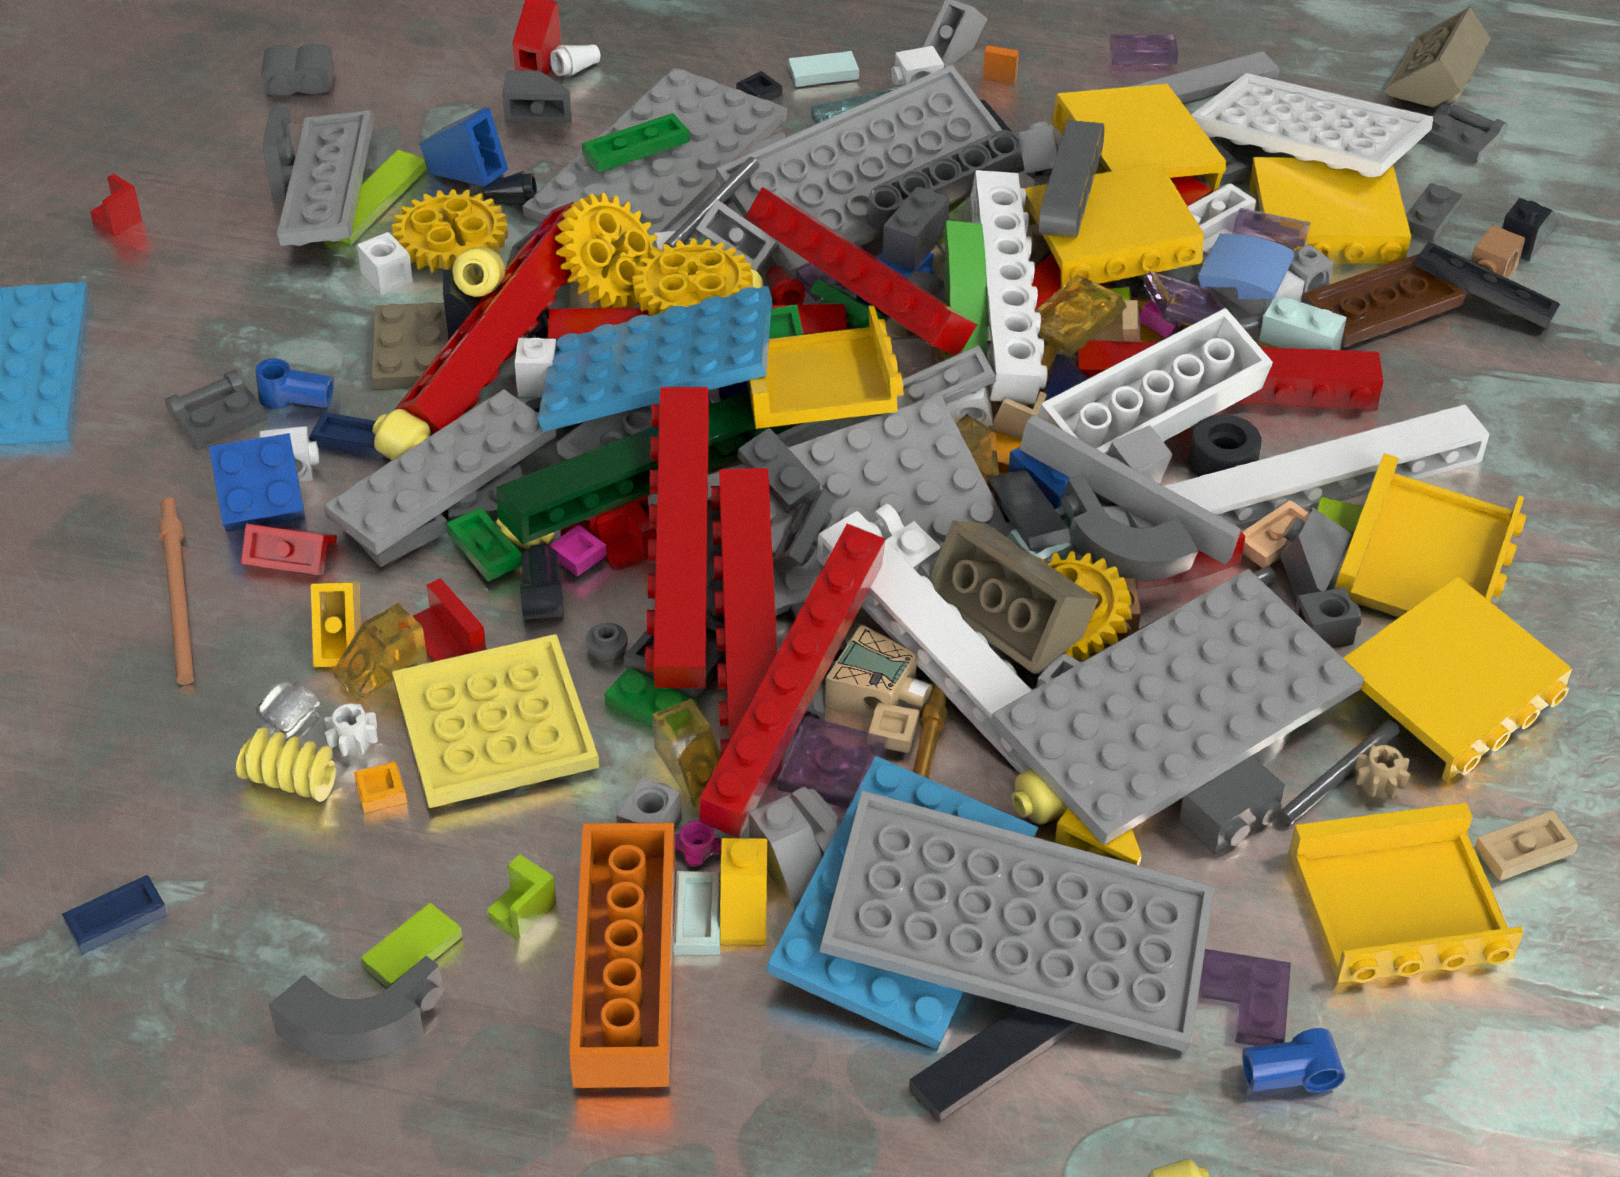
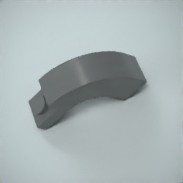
[1061,473,1198,581]
[269,956,444,1061]

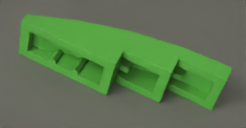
[943,220,987,358]

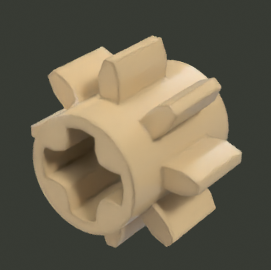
[1355,745,1411,799]

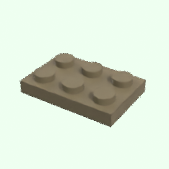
[371,302,449,390]

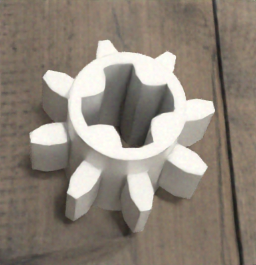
[324,703,378,757]

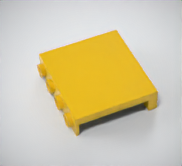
[1051,84,1226,191]
[1249,157,1411,264]
[1023,162,1204,290]
[747,305,904,429]
[1335,453,1527,617]
[1343,576,1572,782]
[1289,802,1524,983]

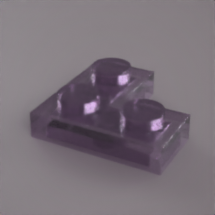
[1198,949,1291,1046]

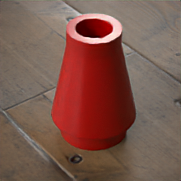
[766,266,805,305]

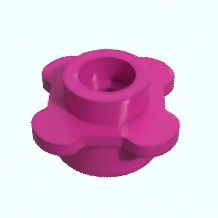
[674,820,722,867]

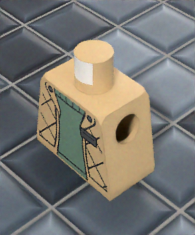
[825,625,932,718]

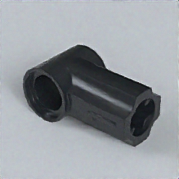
[520,544,564,621]

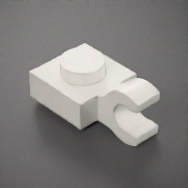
[874,503,941,572]

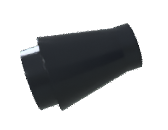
[484,171,538,205]

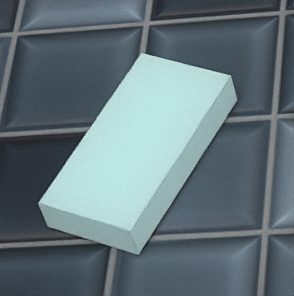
[788,51,859,87]
[673,871,721,955]

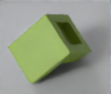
[487,854,557,939]

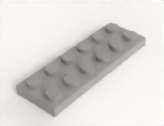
[277,110,374,246]
[324,389,557,555]

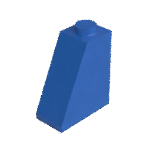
[419,107,509,187]

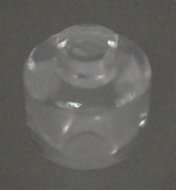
[256,681,321,742]

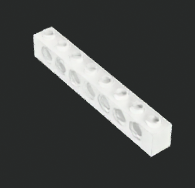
[970,170,1047,404]

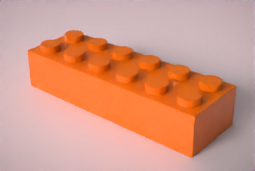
[569,823,676,1088]

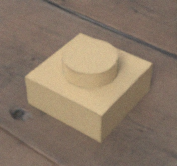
[867,702,919,753]

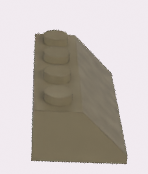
[1384,7,1491,107]
[929,520,1099,673]

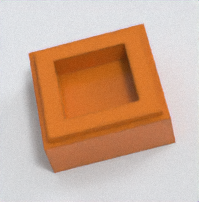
[983,45,1019,85]

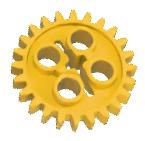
[392,189,508,273]
[555,193,662,308]
[632,238,753,316]
[1038,551,1132,661]

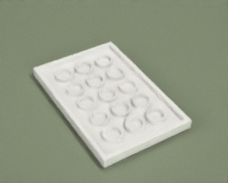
[1191,73,1433,177]

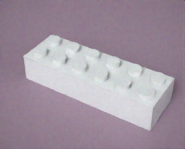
[1038,308,1273,454]

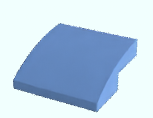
[1198,233,1294,299]

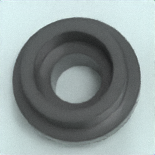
[586,623,628,662]

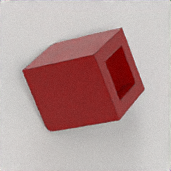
[90,174,142,237]
[595,503,657,571]

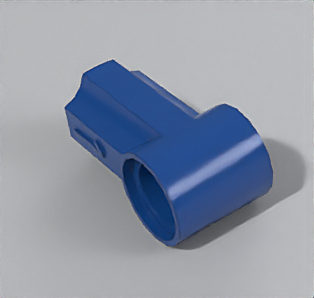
[255,358,334,409]
[1242,1028,1346,1093]

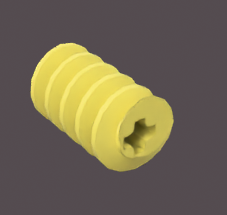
[235,727,336,802]

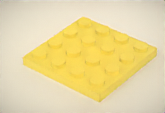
[392,634,599,808]

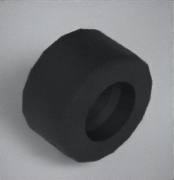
[1189,414,1262,477]

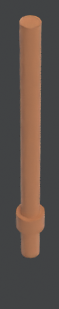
[158,498,194,685]

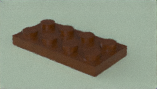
[1302,253,1465,347]

